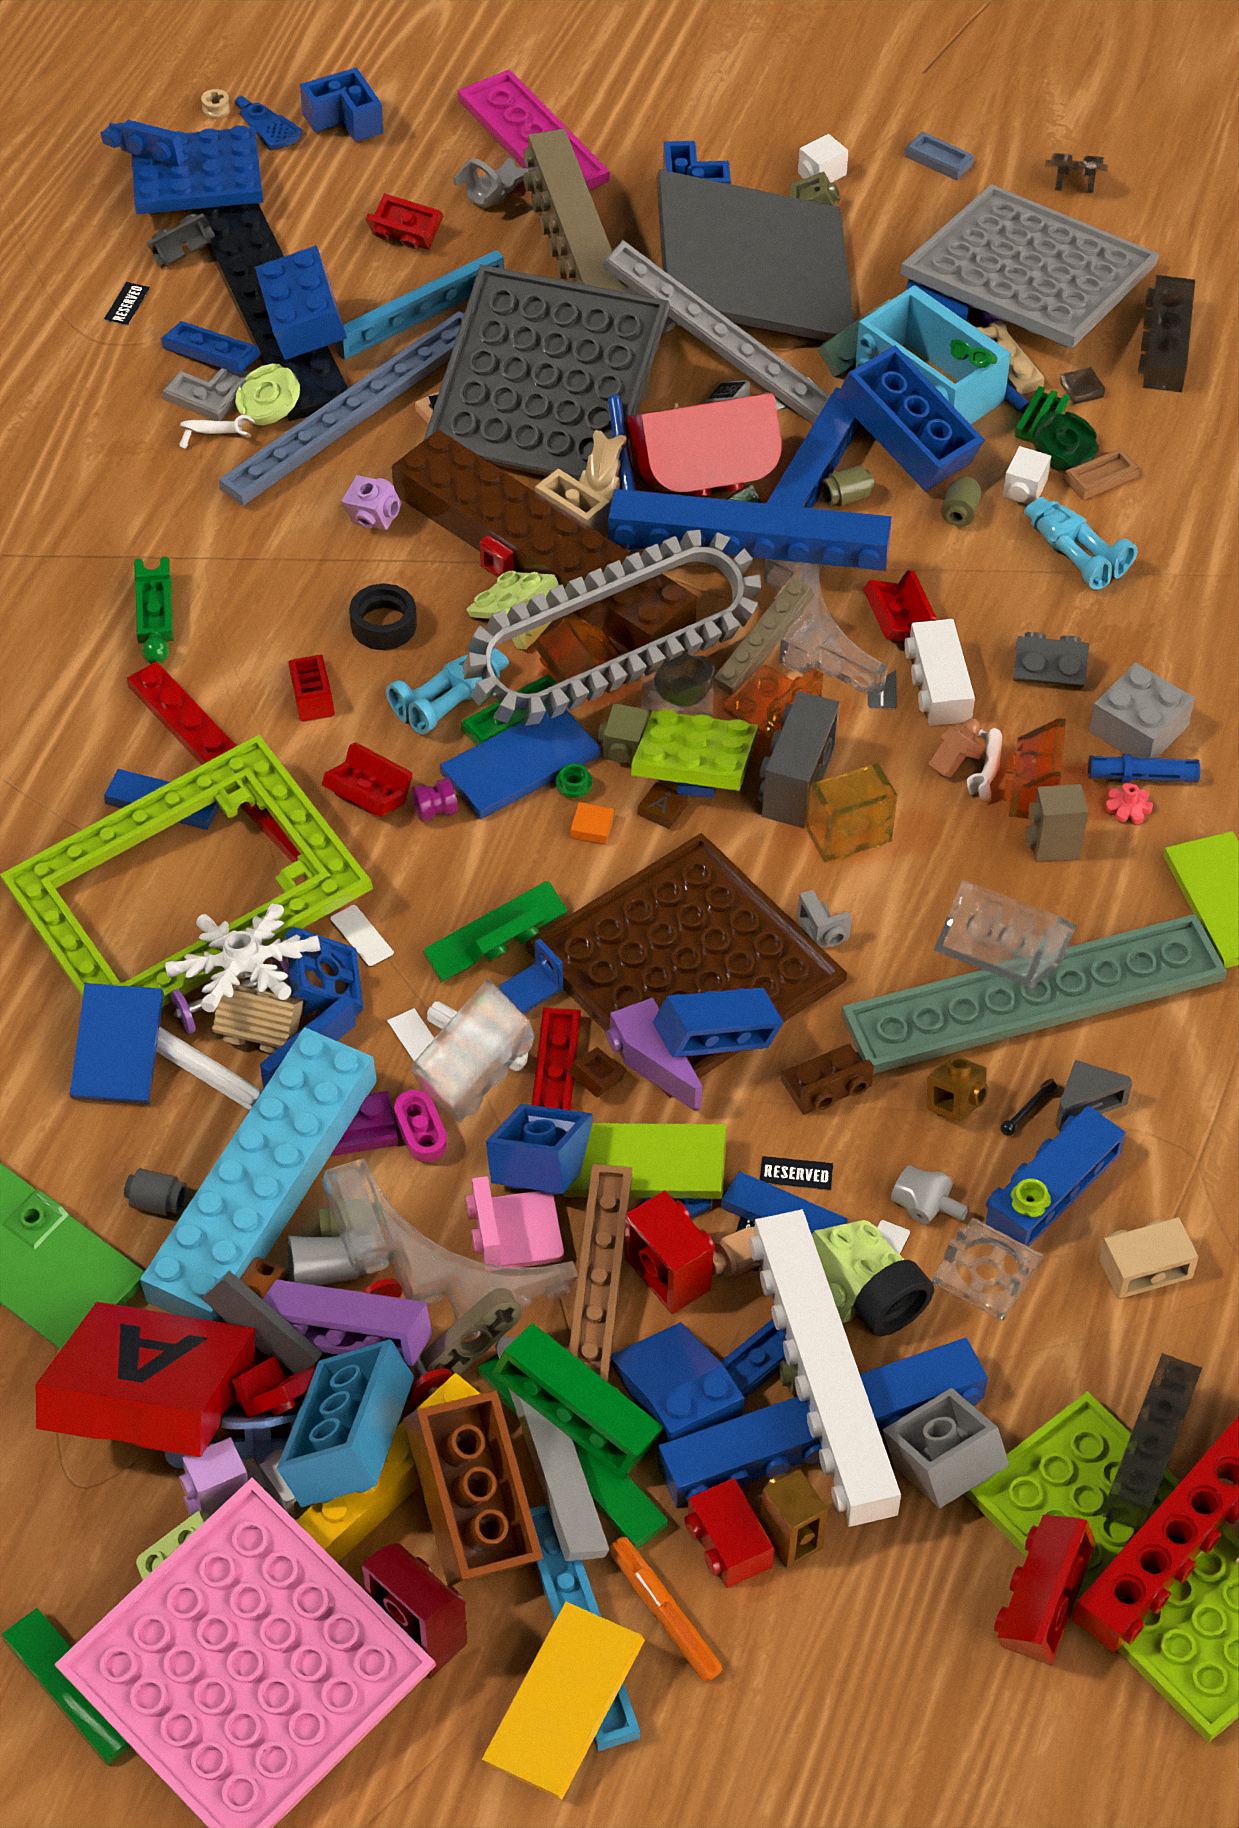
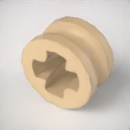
[201,89,230,119]

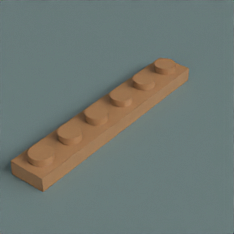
[569,1164,632,1382]

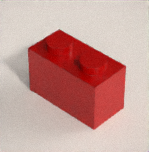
[684,1478,774,1588]

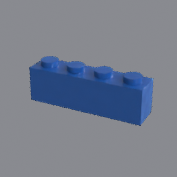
[985,1105,1126,1253]

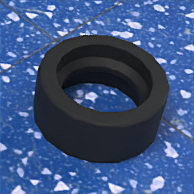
[349,583,417,650]
[854,1259,935,1337]

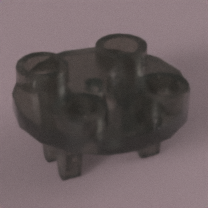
[1045,153,1108,193]

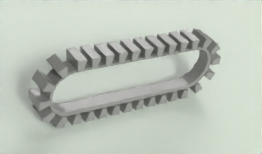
[463,530,761,726]

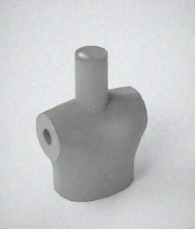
[891,1165,969,1224]

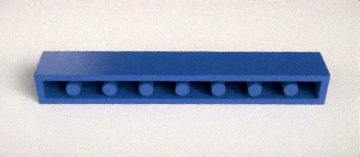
[608,489,892,571]
[657,1337,988,1508]

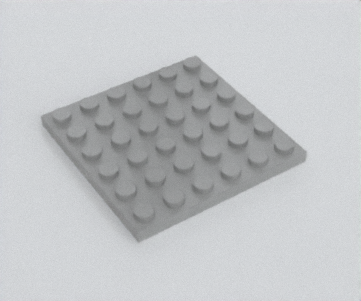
[900,184,1159,348]

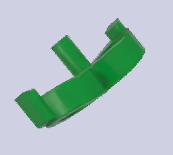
[950,339,998,368]

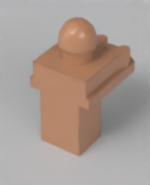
[928,718,985,778]

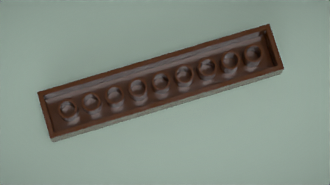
[392,429,697,651]

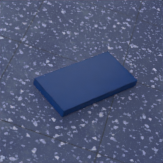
[440,709,601,820]

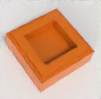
[570,802,615,844]

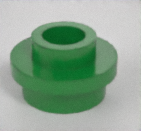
[556,764,592,798]

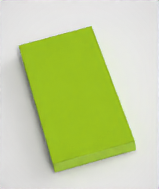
[1163,831,1239,969]
[563,1123,727,1199]

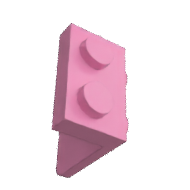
[465,1176,564,1273]

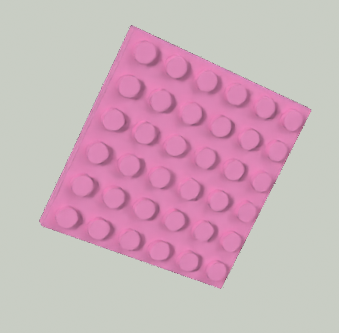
[54,1478,436,1828]

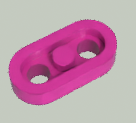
[394,1090,447,1162]

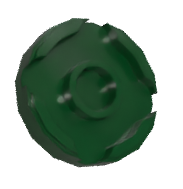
[1032,411,1099,470]

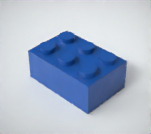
[255,245,347,360]

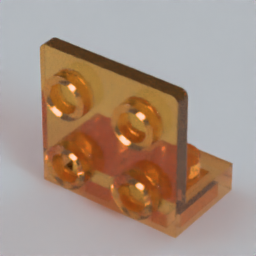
[722,664,824,741]

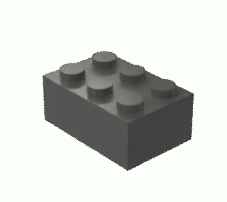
[758,691,840,828]

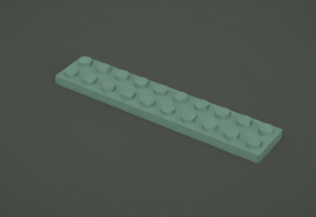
[841,914,1227,1074]

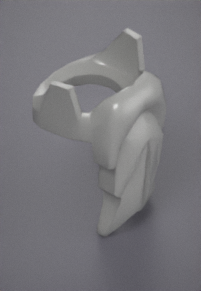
[453,158,528,208]

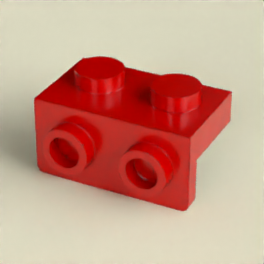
[365,193,444,250]
[863,570,937,642]
[322,742,412,817]
[232,1356,317,1418]

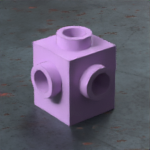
[341,475,402,530]

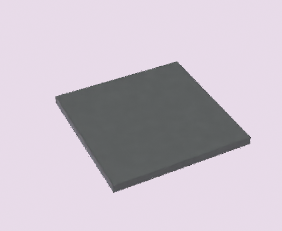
[656,170,854,341]
[423,264,670,481]

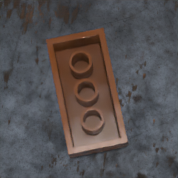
[403,1390,543,1586]

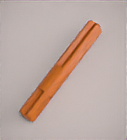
[609,1537,722,1682]

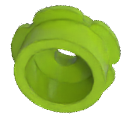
[1011,1178,1051,1217]

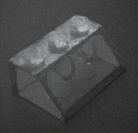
[934,880,1077,989]
[410,979,535,1123]

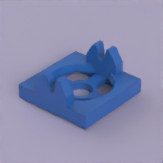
[286,927,363,1017]

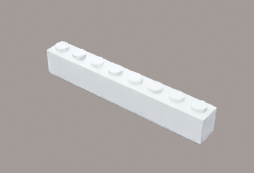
[749,1209,901,1527]

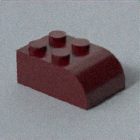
[362,1543,467,1679]

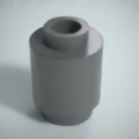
[124,1168,187,1216]

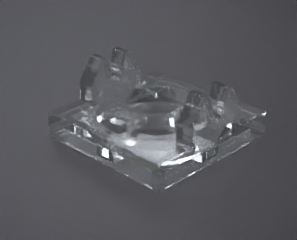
[932,1218,1044,1321]

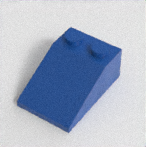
[610,1322,744,1444]

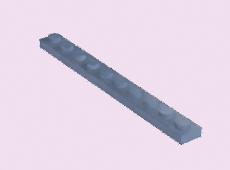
[219,311,464,506]

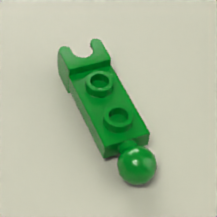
[134,556,173,664]

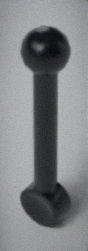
[1000,1078,1058,1136]

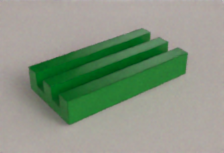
[1015,386,1070,442]

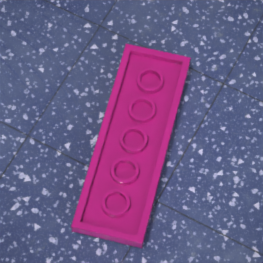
[457,69,610,190]

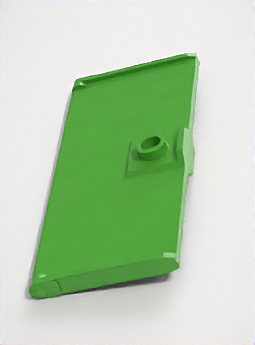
[0,1163,145,1350]

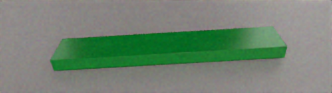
[478,1354,668,1550]

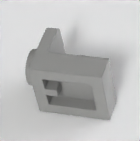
[796,890,852,948]

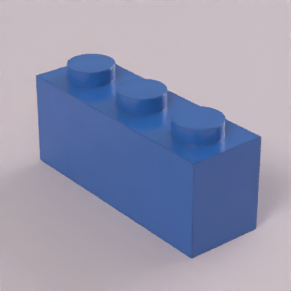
[653,988,784,1058]

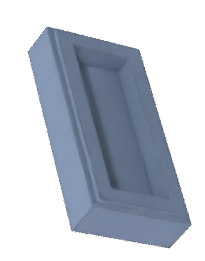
[905,132,974,180]

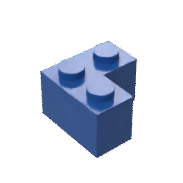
[300,67,383,142]
[663,141,731,184]

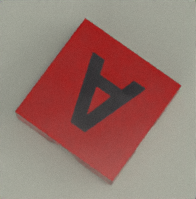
[35,1302,255,1457]

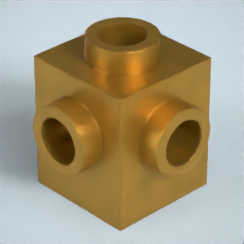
[927,1055,989,1122]

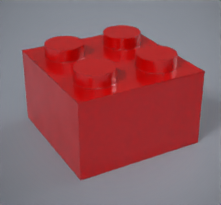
[624,1190,715,1315]

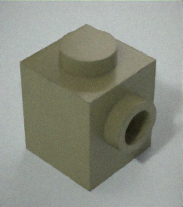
[598,703,649,764]

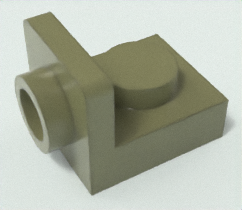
[789,172,841,206]

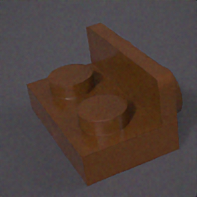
[781,1043,874,1115]

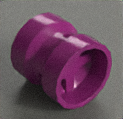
[412,778,458,822]

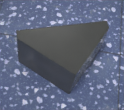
[1055,1060,1133,1130]

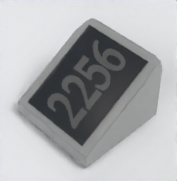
[704,380,750,403]

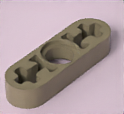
[420,1288,522,1375]

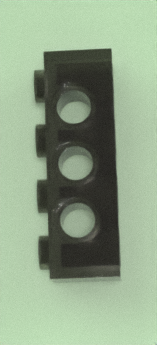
[1138,275,1195,393]
[1103,1353,1202,1530]

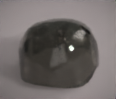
[654,654,713,707]

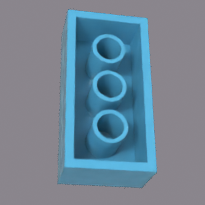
[276,1339,414,1507]

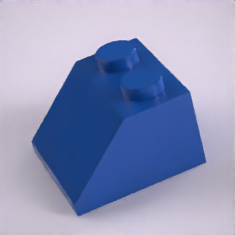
[486,1104,593,1194]

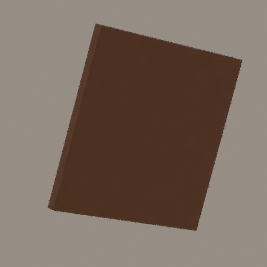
[526,833,847,1098]

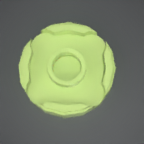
[235,364,300,426]

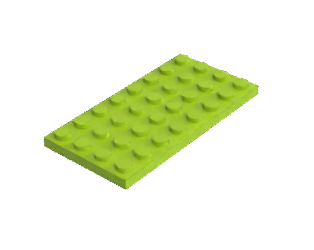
[964,1391,1239,1743]

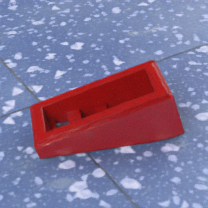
[288,654,335,722]

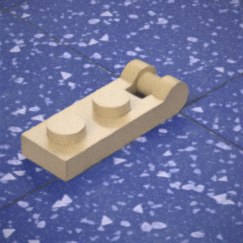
[977,320,1045,395]

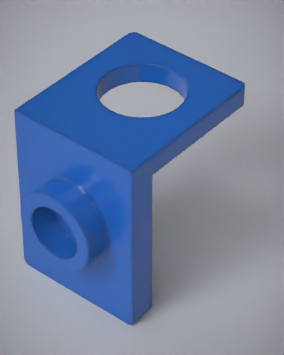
[499,939,563,1015]

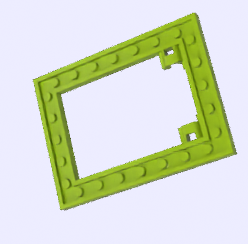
[0,734,373,1007]

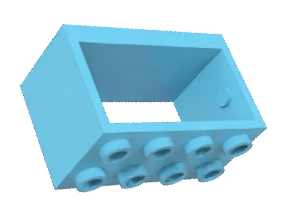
[855,285,1011,424]

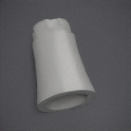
[287,1235,375,1286]

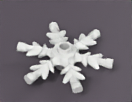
[165,903,320,1012]

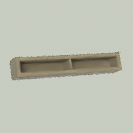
[714,576,814,697]

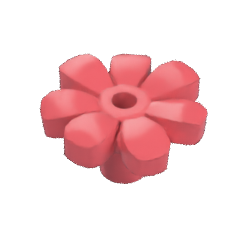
[1105,783,1153,825]

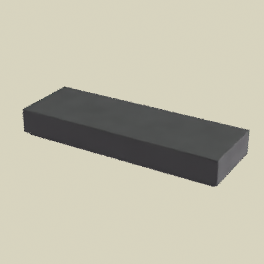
[202,1270,323,1376]

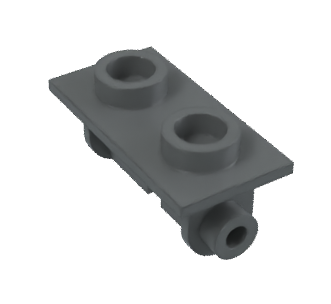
[146,213,216,267]

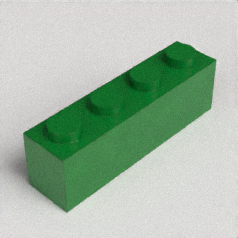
[491,1323,664,1479]

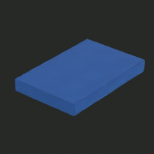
[69,983,164,1104]

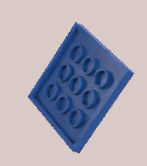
[132,126,263,214]

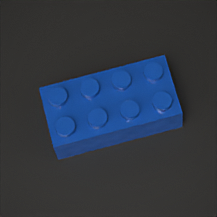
[836,345,985,492]

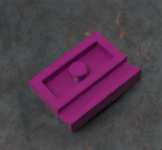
[330,1091,398,1156]

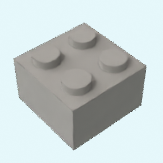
[1089,662,1195,758]
[882,1388,1009,1509]

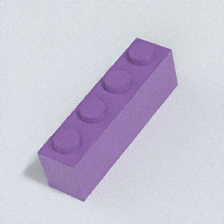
[263,1279,432,1367]

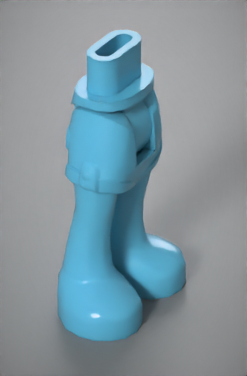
[1024,497,1138,590]
[386,648,509,734]

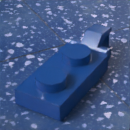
[100,120,185,166]

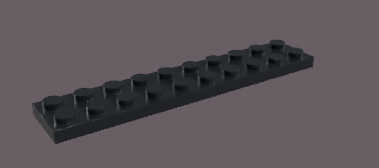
[191,203,348,421]

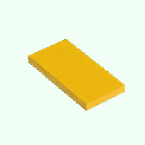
[482,1601,645,1800]

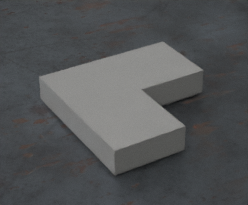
[162,368,250,421]

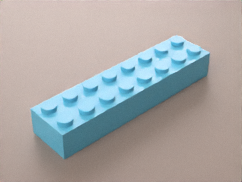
[140,1027,377,1323]

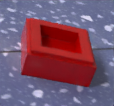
[480,535,514,577]

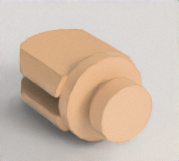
[712,1227,761,1277]

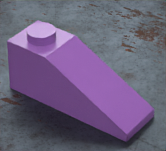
[606,998,702,1111]

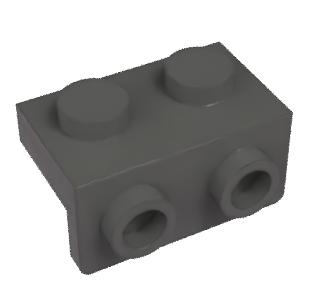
[1013,632,1089,687]

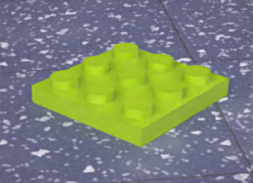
[631,710,759,791]

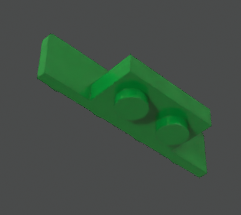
[423,881,568,983]

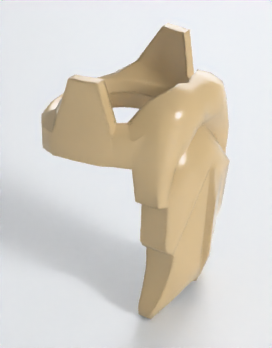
[579,430,627,505]

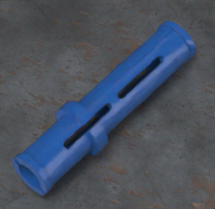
[1088,754,1200,783]

